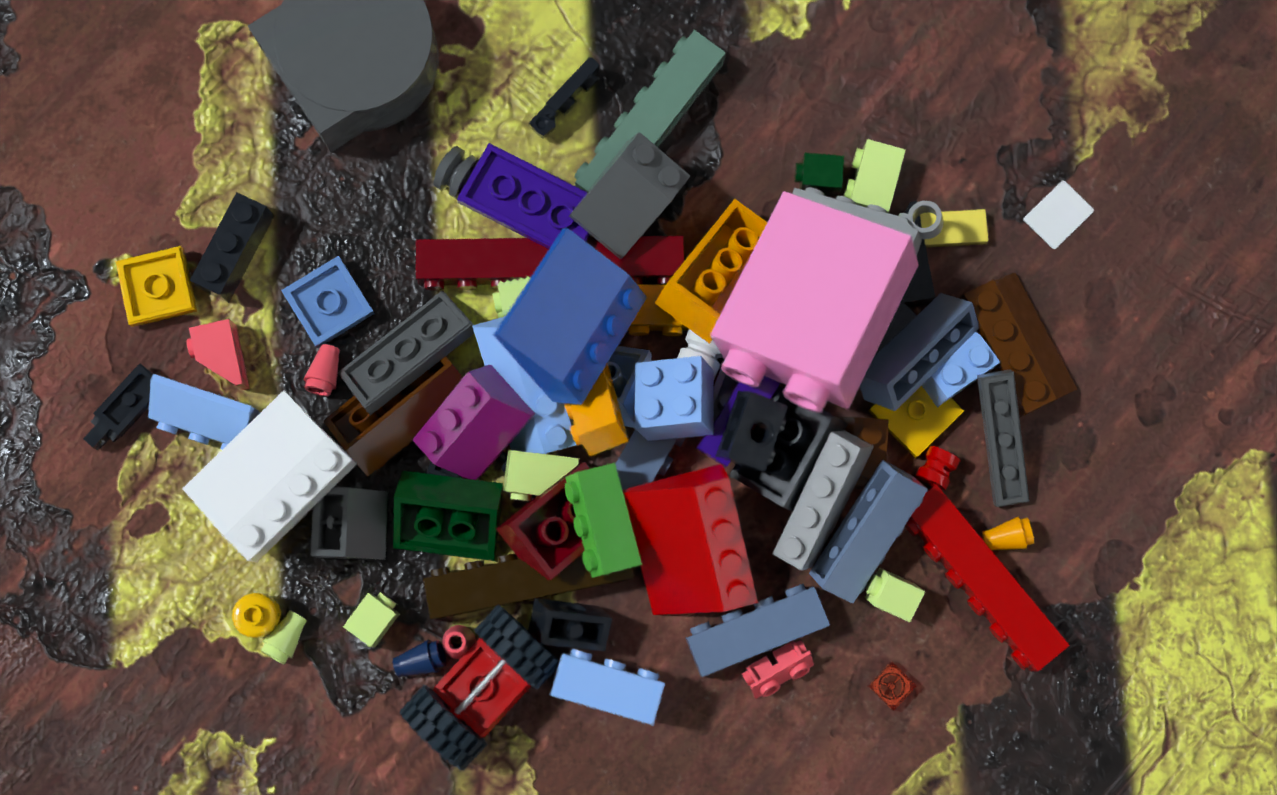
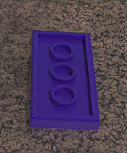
[457,143,591,249]

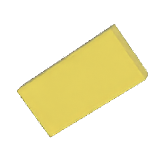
[920,209,988,247]

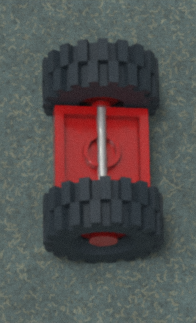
[399,604,560,771]

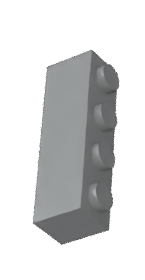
[773,431,874,571]

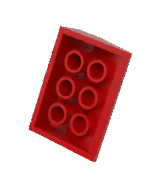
[622,463,758,615]

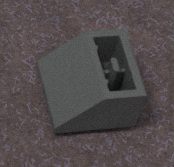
[310,487,389,560]

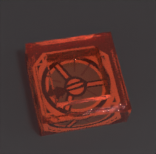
[867,662,917,711]

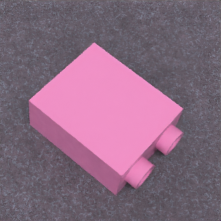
[710,191,918,412]

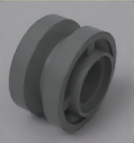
[433,146,479,199]

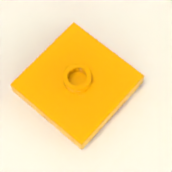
[115,246,197,327]
[869,385,964,458]

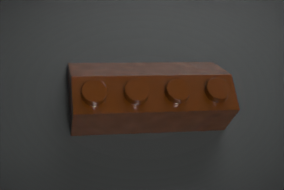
[960,273,1077,418]
[323,356,463,476]

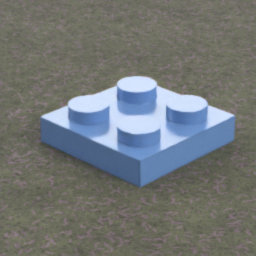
[281,256,375,348]

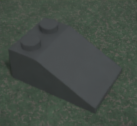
[569,132,690,259]

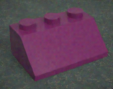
[413,364,535,480]

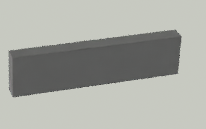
[977,369,1029,507]

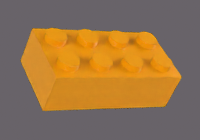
[655,199,768,344]

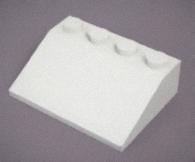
[183,391,357,563]

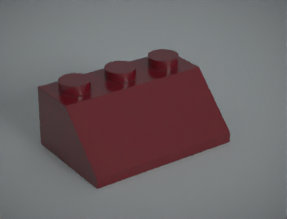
[496,462,590,580]

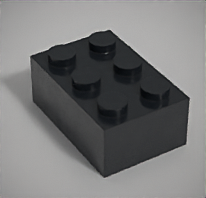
[729,386,848,511]

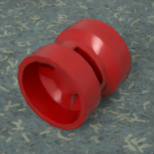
[915,446,961,491]

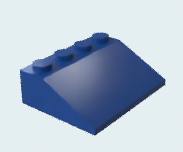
[493,228,647,405]

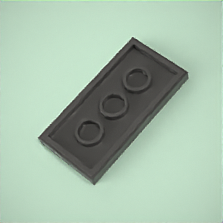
[338,290,474,415]

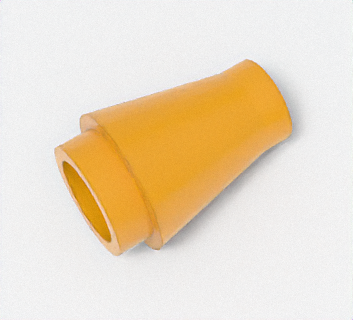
[981,516,1034,550]

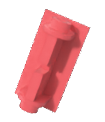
[742,640,814,699]

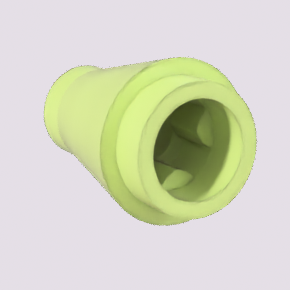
[261,610,307,664]

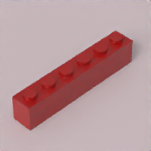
[904,484,1070,672]

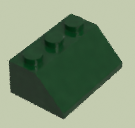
[393,471,503,561]

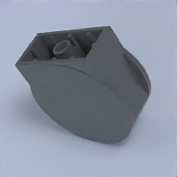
[248,0,439,152]

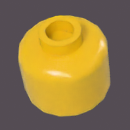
[232,593,281,638]

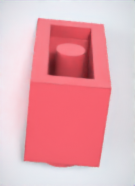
[186,319,250,390]

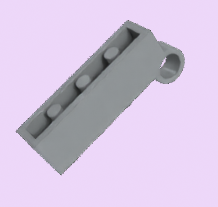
[792,187,944,256]

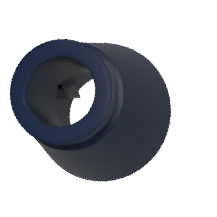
[393,640,447,677]

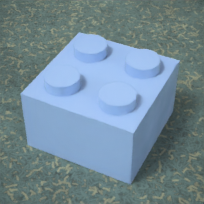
[634,356,714,441]

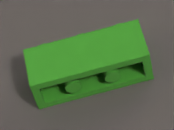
[565,463,642,578]

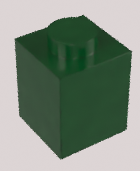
[794,152,844,196]

